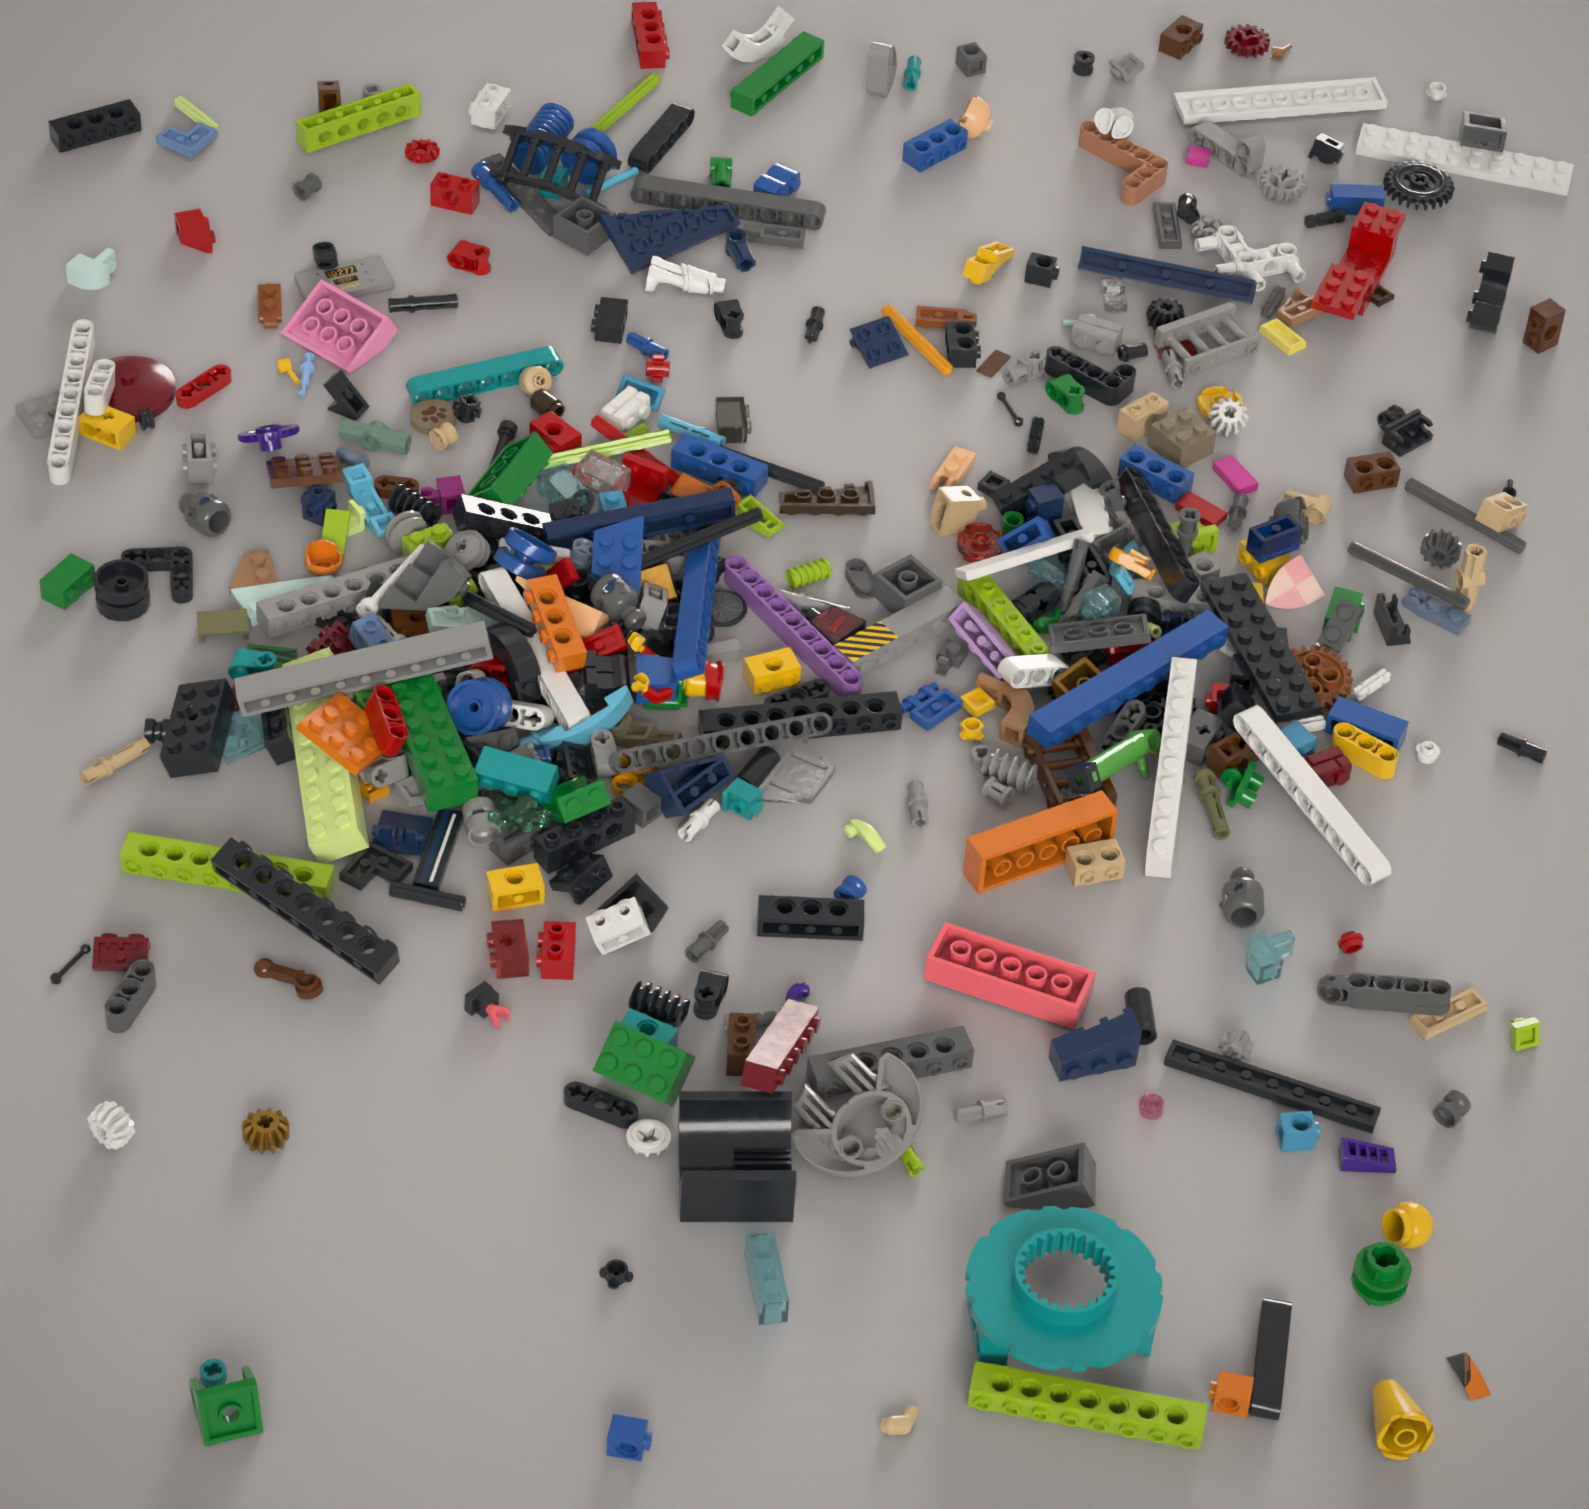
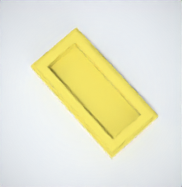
[1259,318,1307,356]

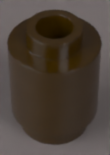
[530,389,565,418]

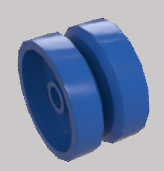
[561,128,617,185]
[493,527,557,580]
[447,677,512,736]

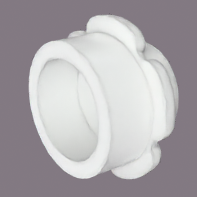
[1426,82,1447,101]
[1415,741,1440,764]

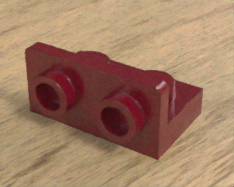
[305,620,354,655]
[92,933,151,971]

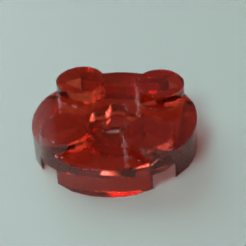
[957,522,1004,562]

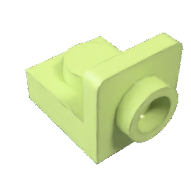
[348,499,366,537]

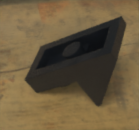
[323,370,369,421]

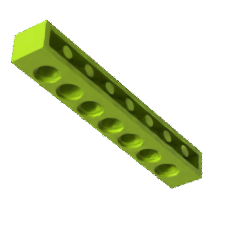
[120,832,335,899]
[967,1361,1208,1450]

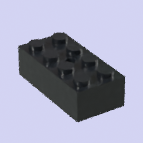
[159,678,237,778]

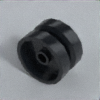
[94,559,150,621]

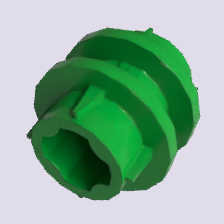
[1351,1242,1412,1306]

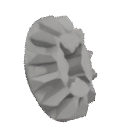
[1190,216,1225,238]

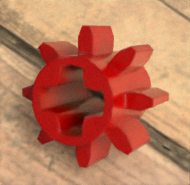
[646,354,670,382]

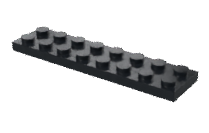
[1200,573,1323,723]

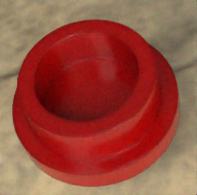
[1337,931,1364,954]

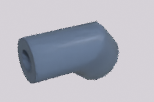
[336,447,370,468]

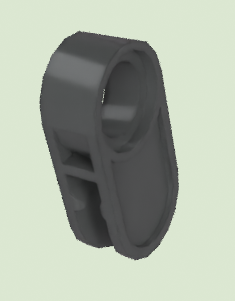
[845,558,874,599]

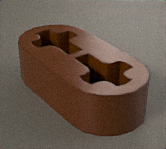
[374,475,419,499]

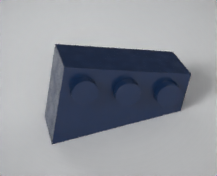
[642,754,736,818]
[1049,1006,1142,1082]

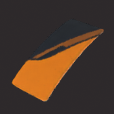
[1446,1352,1491,1401]

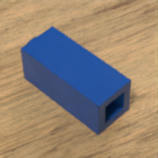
[1325,183,1385,215]

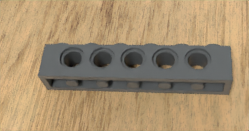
[806,1026,974,1098]

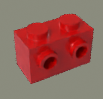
[536,921,576,980]

